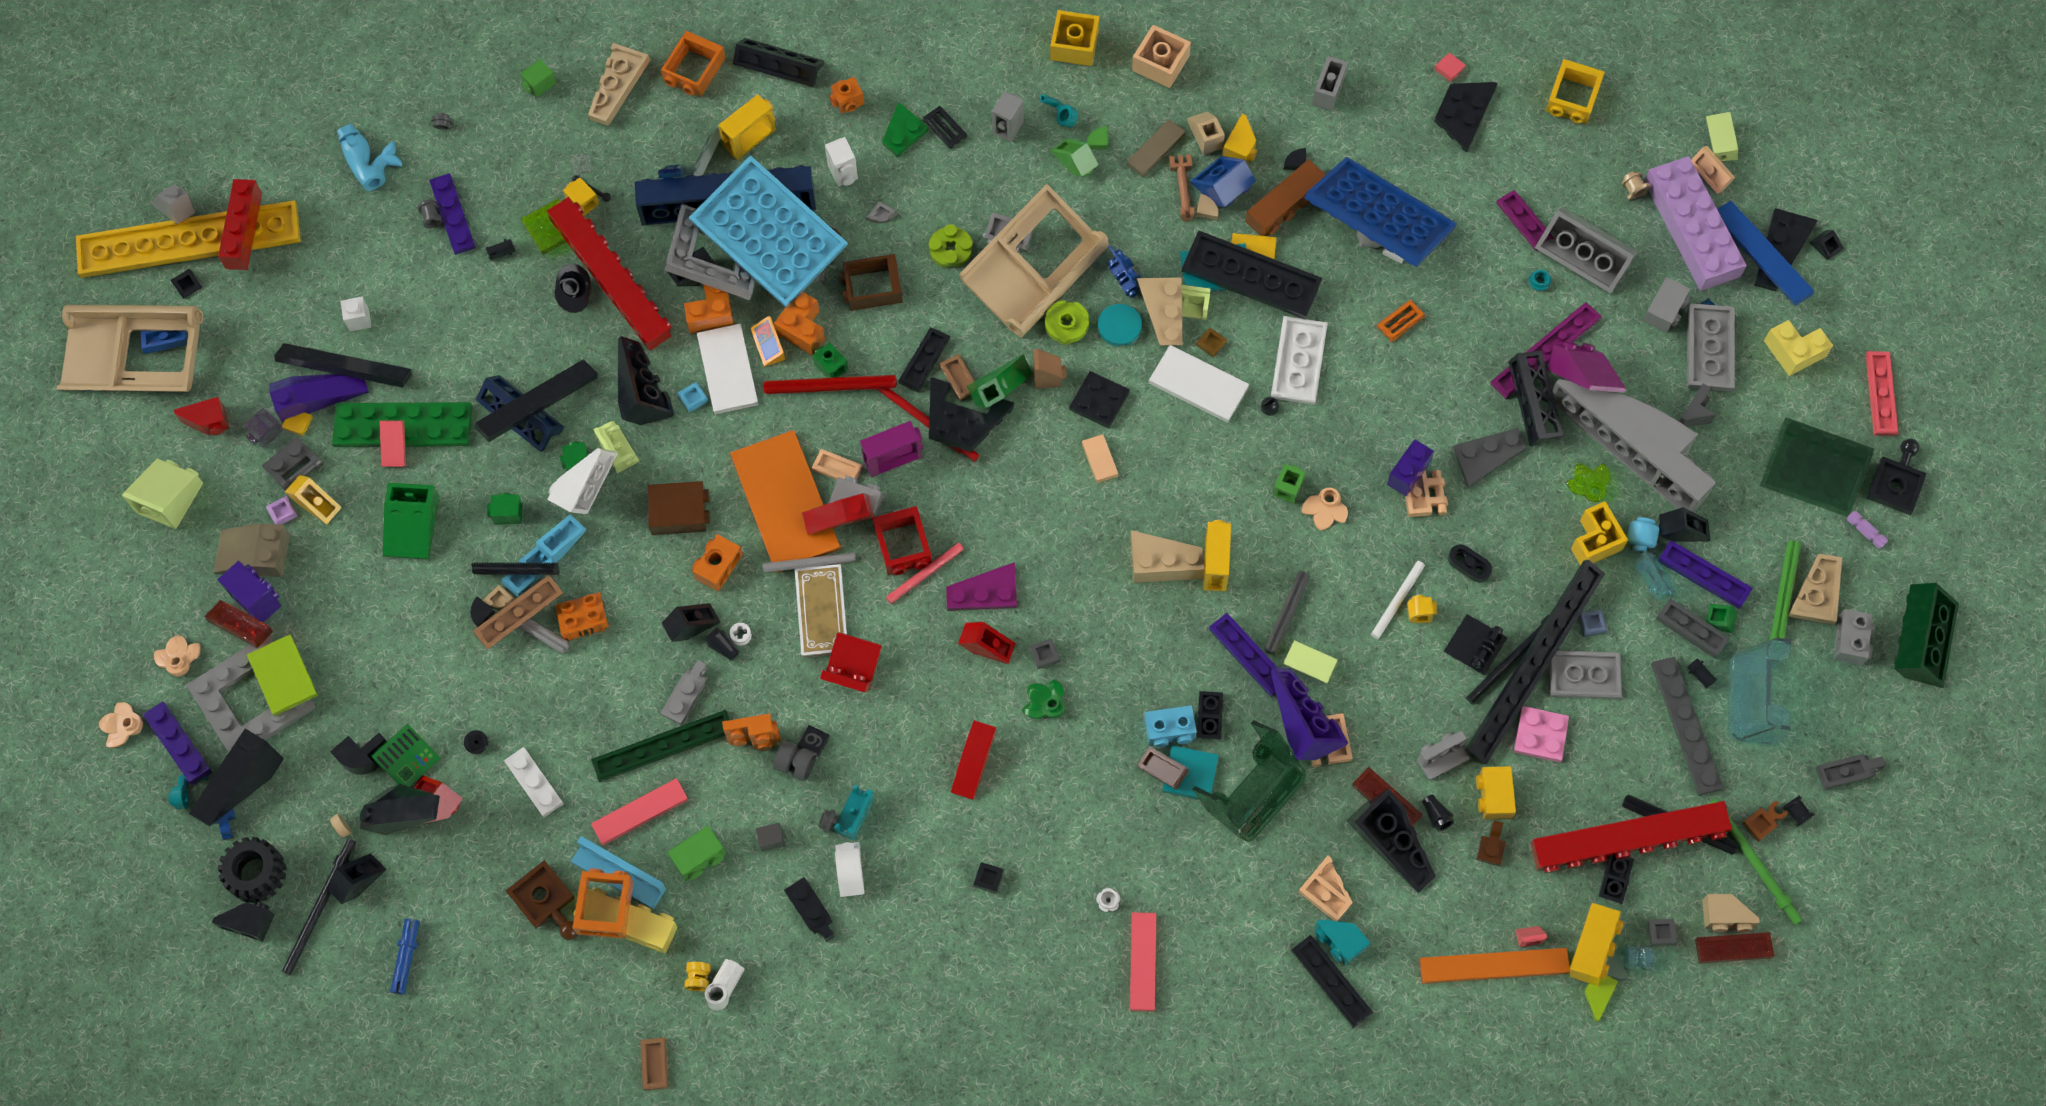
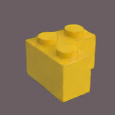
[1571,501,1628,565]

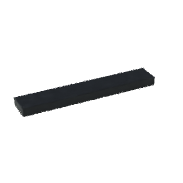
[274,343,412,388]
[475,359,598,442]

